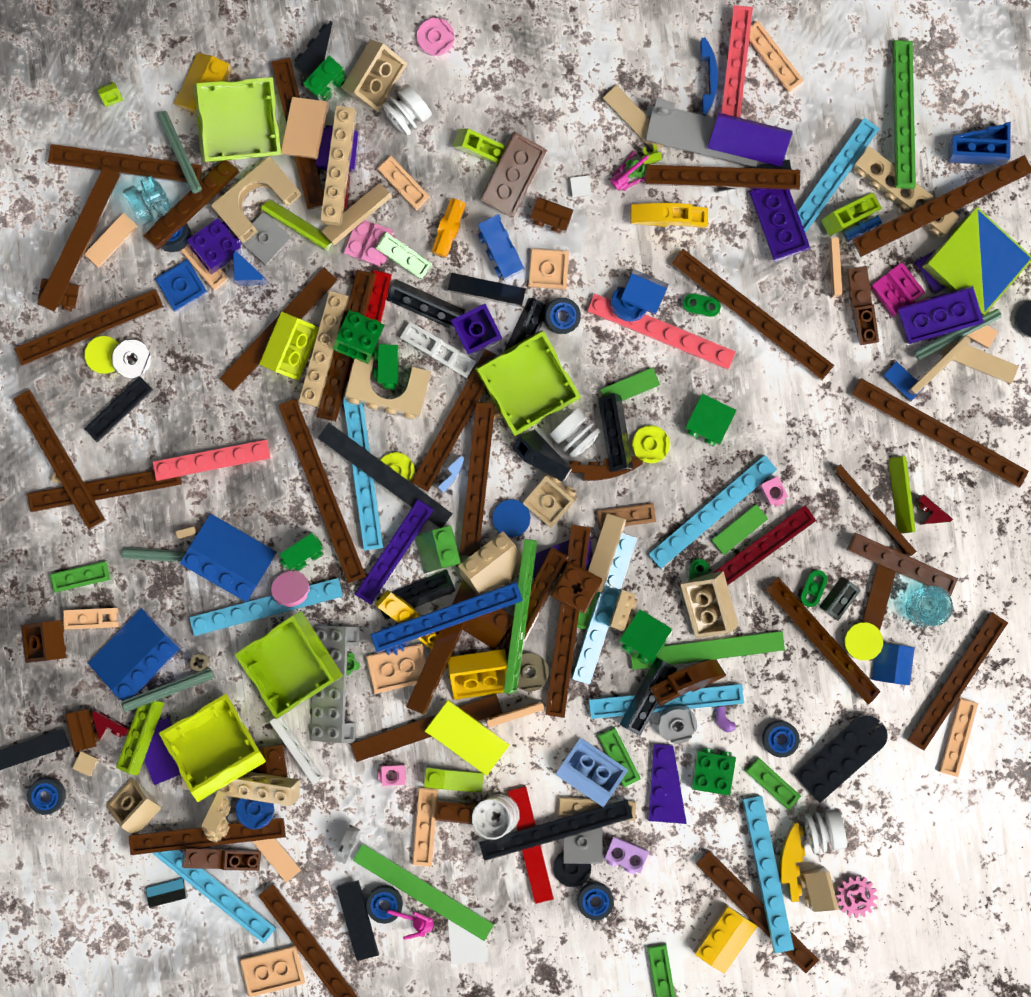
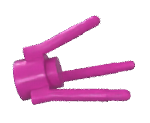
[610,151,649,191]
[387,910,433,940]

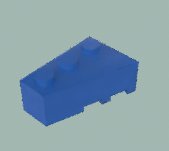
[948,121,1011,165]
[477,214,524,281]

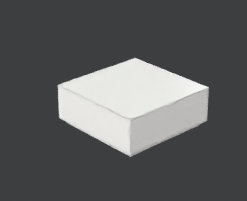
[570,176,591,198]

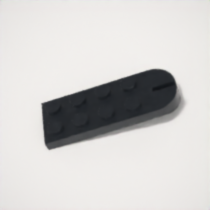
[794,714,888,803]

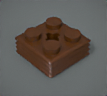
[551,562,602,614]

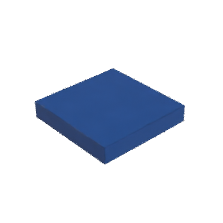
[155,259,208,312]

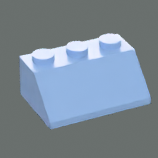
[556,737,628,808]

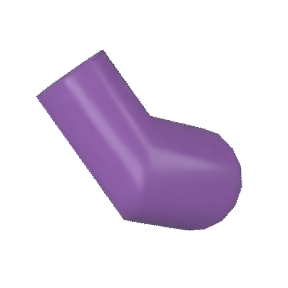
[716,706,736,733]

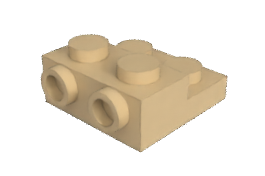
[523,474,578,528]
[609,590,638,631]
[201,791,231,843]

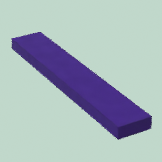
[355,499,434,605]

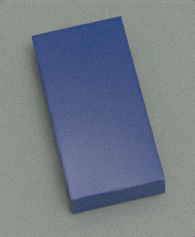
[883,361,923,402]

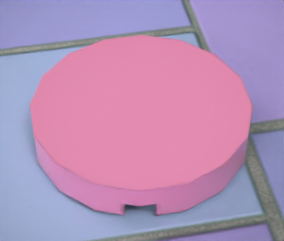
[417,18,454,56]
[271,571,310,607]

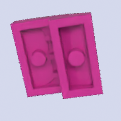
[870,262,925,317]

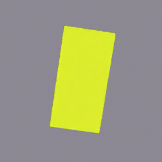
[425,700,510,776]

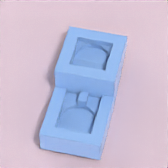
[438,456,464,493]

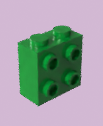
[303,55,346,101]
[333,310,385,364]
[374,344,400,390]
[684,393,737,447]
[280,533,326,572]
[619,609,673,665]
[691,747,736,796]

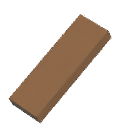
[597,503,656,530]

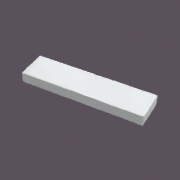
[269,717,323,785]

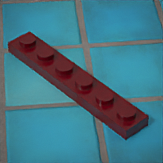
[713,505,817,586]

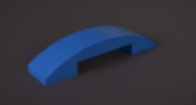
[700,38,718,116]

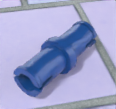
[843,215,882,242]

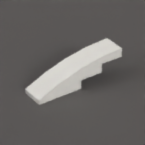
[400,322,477,379]

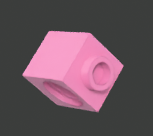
[759,476,788,507]
[378,764,406,786]

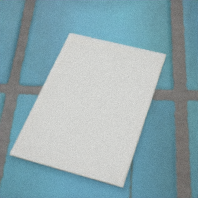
[448,907,488,964]

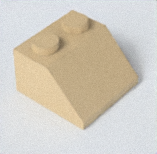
[106,778,162,835]
[800,866,839,912]

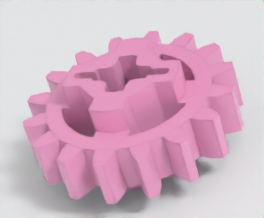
[835,875,878,918]

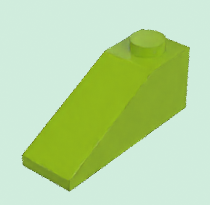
[452,128,506,164]
[821,192,882,237]
[424,766,484,793]

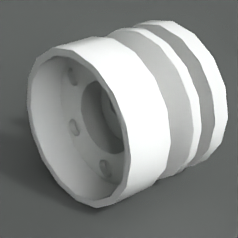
[382,84,432,136]
[550,408,601,459]
[472,794,519,840]
[804,808,847,854]

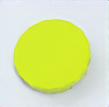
[85,336,119,374]
[632,425,670,464]
[381,452,415,482]
[844,622,883,661]

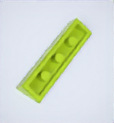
[261,200,332,251]
[888,456,916,534]
[116,700,164,775]

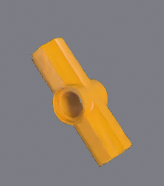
[431,198,466,258]

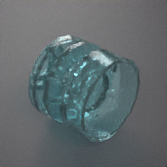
[123,175,171,226]
[905,586,953,628]

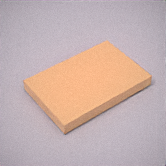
[281,97,329,159]
[366,643,426,694]
[487,701,545,727]
[240,945,306,997]

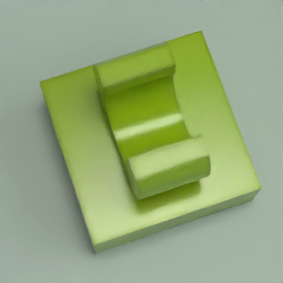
[98,81,123,107]
[642,144,663,166]

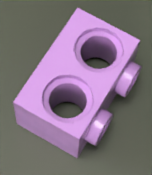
[604,835,649,875]

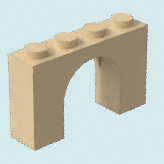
[211,156,302,244]
[344,356,431,420]

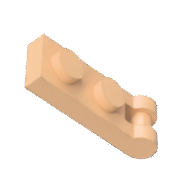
[63,608,119,630]

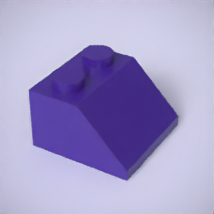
[451,304,502,355]

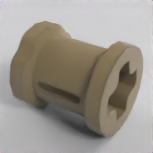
[190,653,210,671]

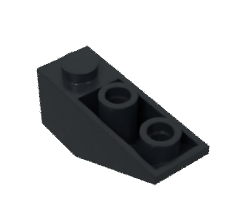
[294,20,334,79]
[512,429,572,482]

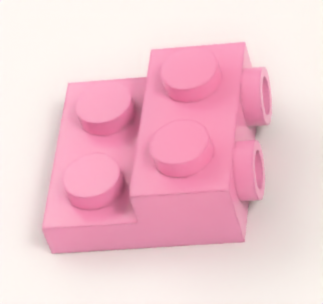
[344,220,395,268]

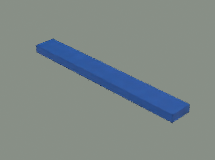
[370,582,523,653]

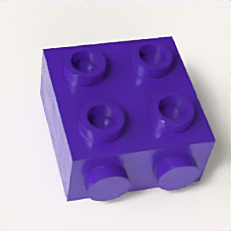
[316,125,360,173]
[187,218,242,275]

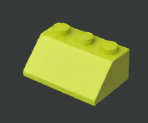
[259,311,319,381]

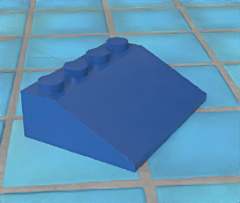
[180,513,277,602]
[88,608,183,701]

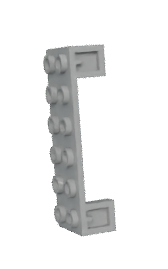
[646,98,758,167]
[311,625,359,743]

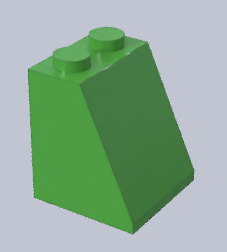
[415,526,461,573]

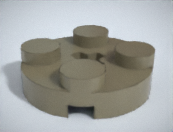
[518,653,549,692]

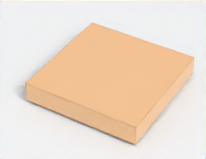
[528,248,569,290]

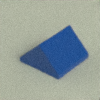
[234,251,268,286]
[621,269,669,315]
[871,643,915,685]

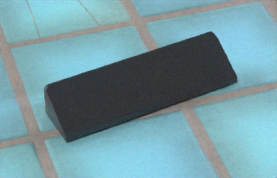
[447,273,526,307]
[387,279,465,331]
[504,298,547,351]
[598,393,633,472]
[376,570,456,620]
[620,658,677,736]
[336,880,379,961]

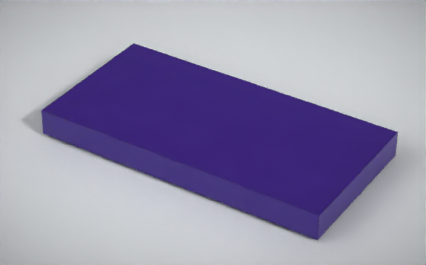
[708,112,793,166]
[749,189,811,262]
[898,285,984,344]

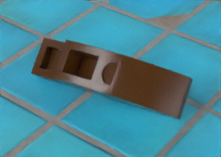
[847,265,879,345]
[568,456,643,481]
[650,659,726,706]
[182,847,261,871]

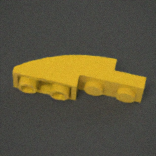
[630,203,708,228]
[375,590,440,649]
[779,821,806,902]

